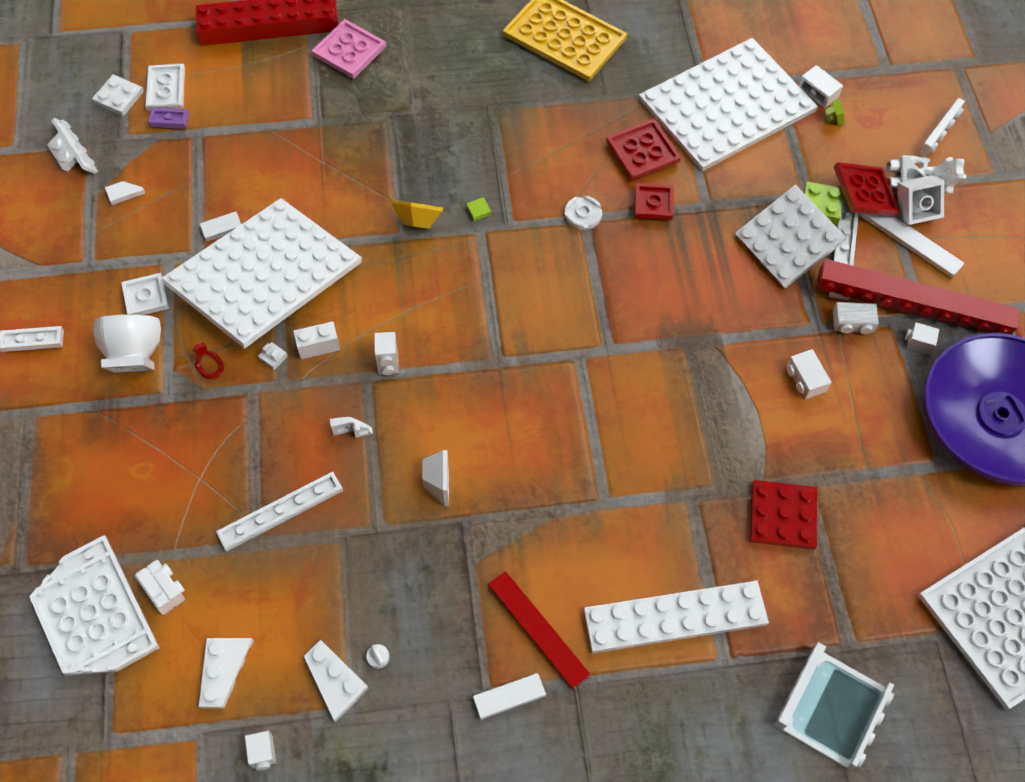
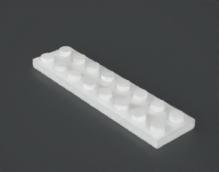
[584,581,769,653]

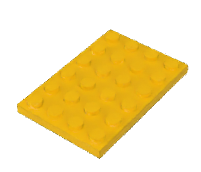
[502,0,628,81]

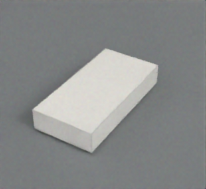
[200,211,241,242]

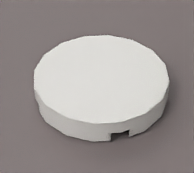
[565,196,602,230]

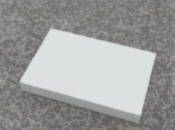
[145,64,185,111]

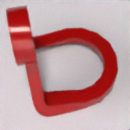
[193,343,224,379]

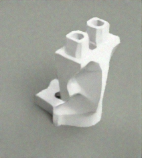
[886,155,966,196]

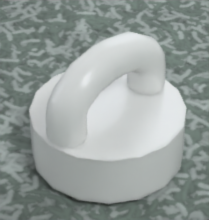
[366,644,390,669]

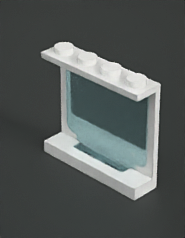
[774,642,894,771]

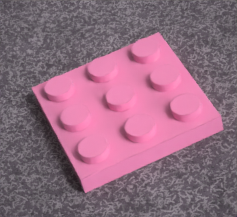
[312,19,386,79]

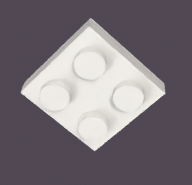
[92,75,144,116]
[122,273,169,315]

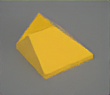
[390,200,443,229]

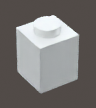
[905,322,939,355]
[245,730,276,771]

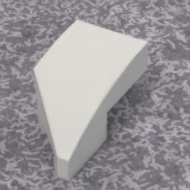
[330,417,373,438]

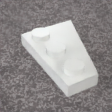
[199,638,254,709]
[304,640,369,722]

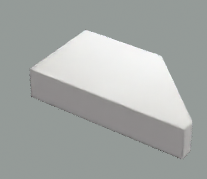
[105,181,146,205]

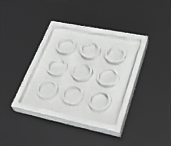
[735,184,846,289]

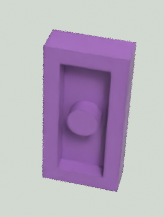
[148,108,189,129]

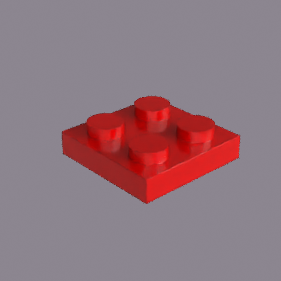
[635,183,674,220]

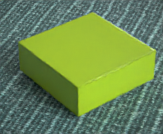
[466,197,491,221]

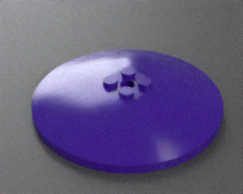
[923,333,1025,486]

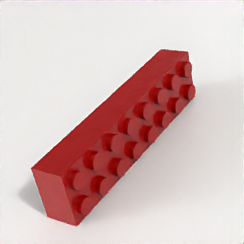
[195,0,339,46]

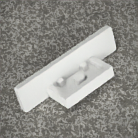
[47,118,98,174]

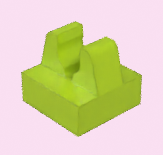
[825,99,845,126]

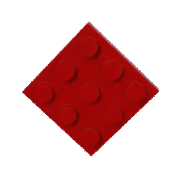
[606,118,681,181]
[833,162,901,216]
[750,480,817,550]

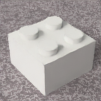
[897,175,944,225]

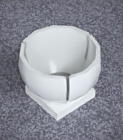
[93,315,161,373]

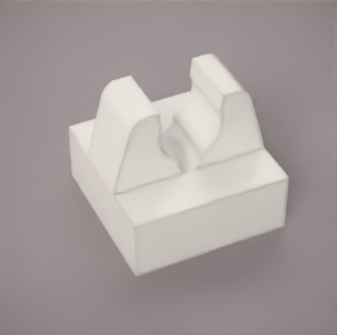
[258,342,288,370]

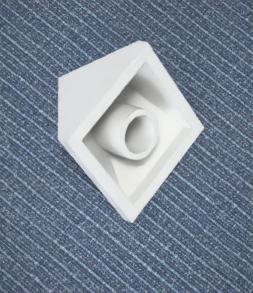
[422,450,449,507]

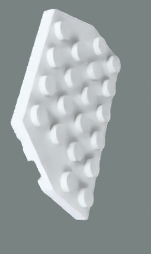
[29,535,160,675]

